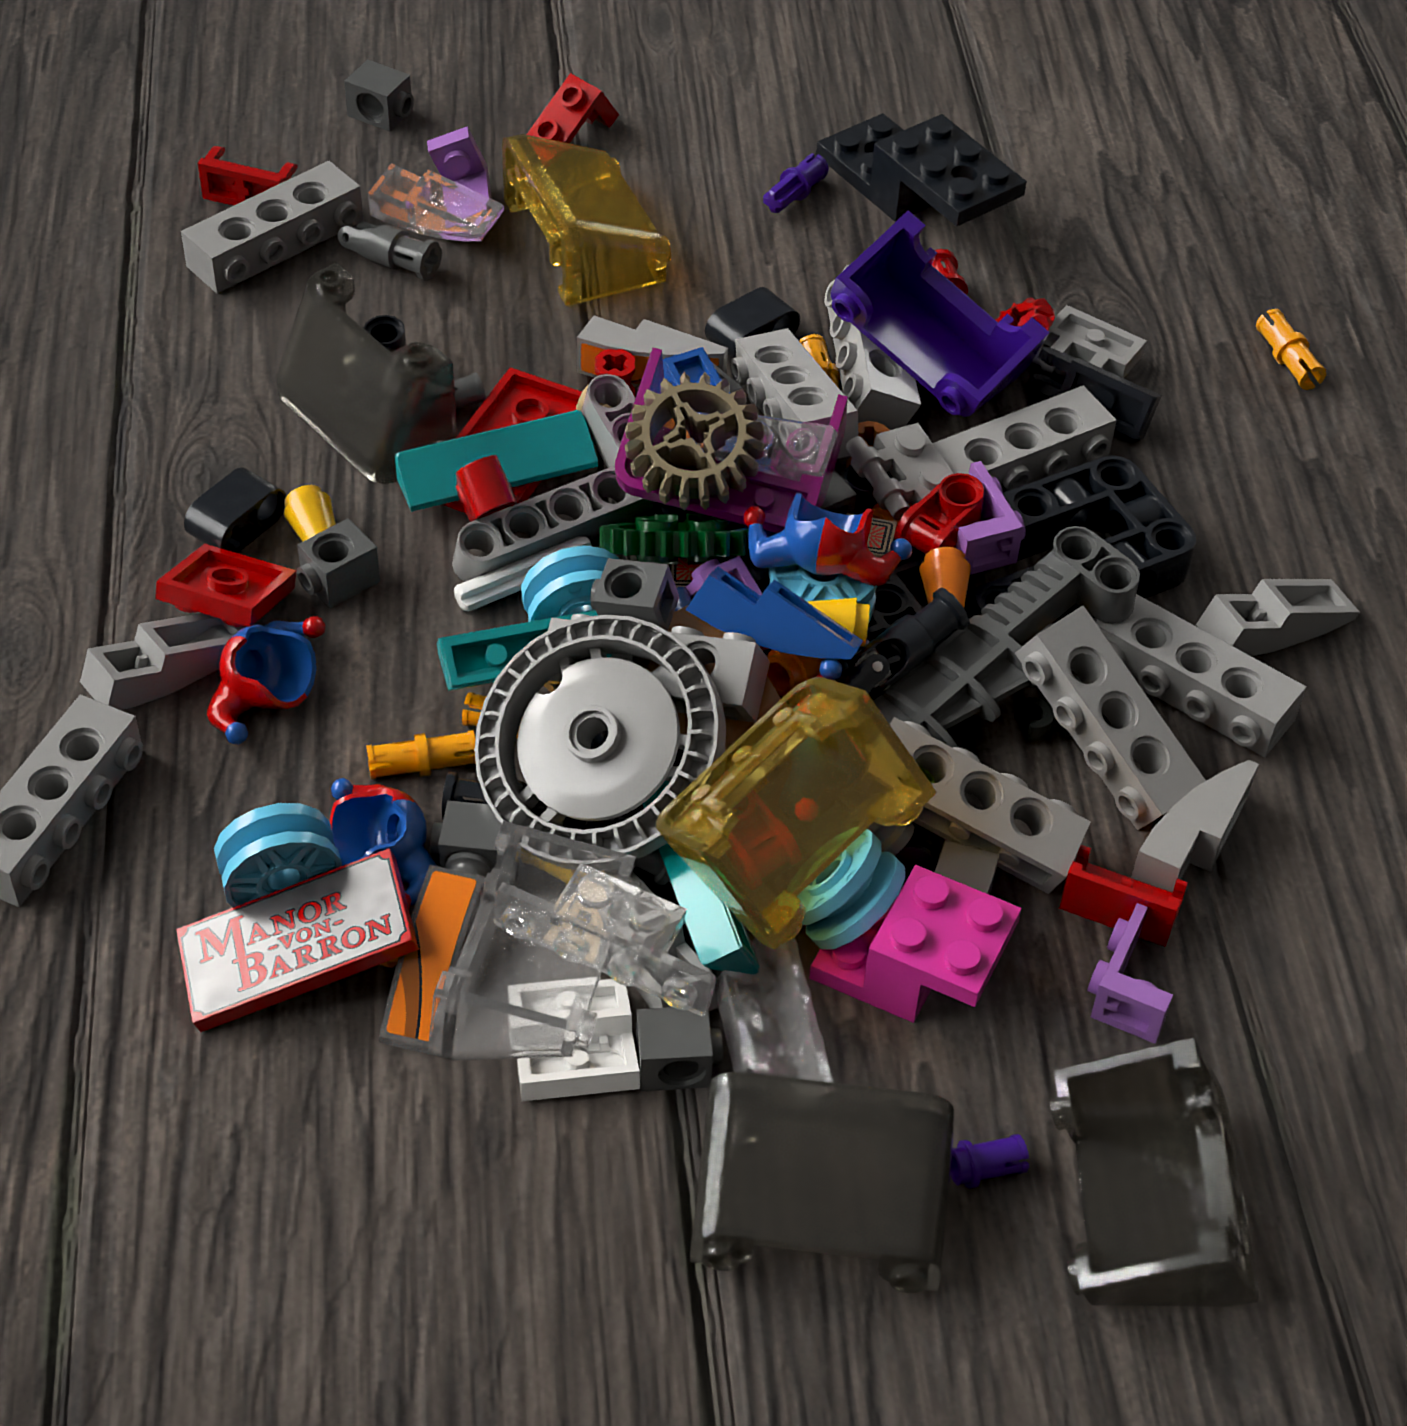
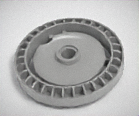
[474,615,726,867]

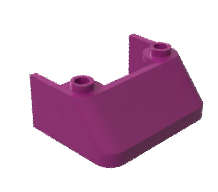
[615,347,848,533]

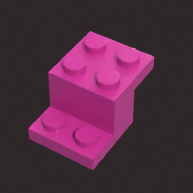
[809,865,1022,1023]

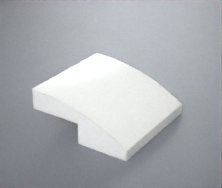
[510,978,640,1101]

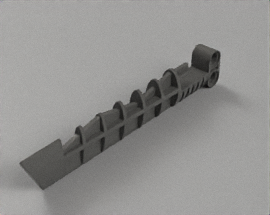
[670,526,1140,954]

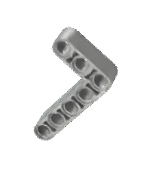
[452,374,656,582]

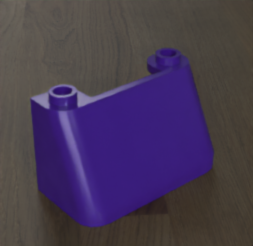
[831,211,1050,417]

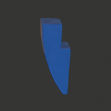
[686,566,863,659]

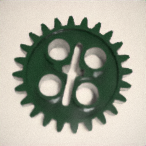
[599,513,765,565]

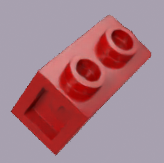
[523,73,619,162]

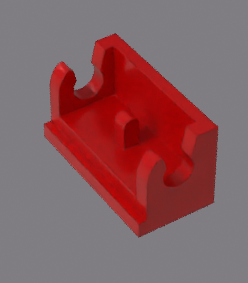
[197,146,298,206]
[1059,845,1188,947]

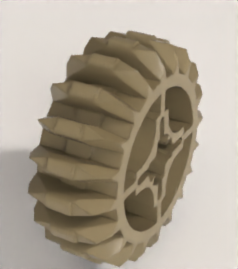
[625,372,764,511]

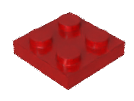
[155,544,297,627]

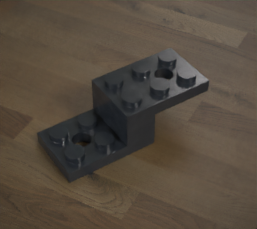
[816,113,1027,227]

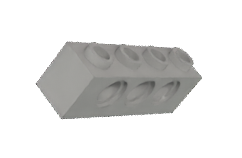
[181,161,363,294]
[824,265,921,430]
[731,328,858,465]
[933,385,1117,493]
[1095,594,1307,758]
[1015,605,1206,830]
[543,614,770,723]
[0,694,143,907]
[854,717,1091,894]

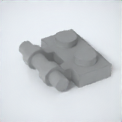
[1032,305,1147,378]
[846,423,954,520]

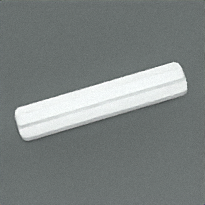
[454,536,592,611]

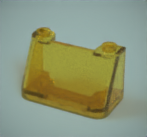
[502,134,671,306]
[655,677,937,950]

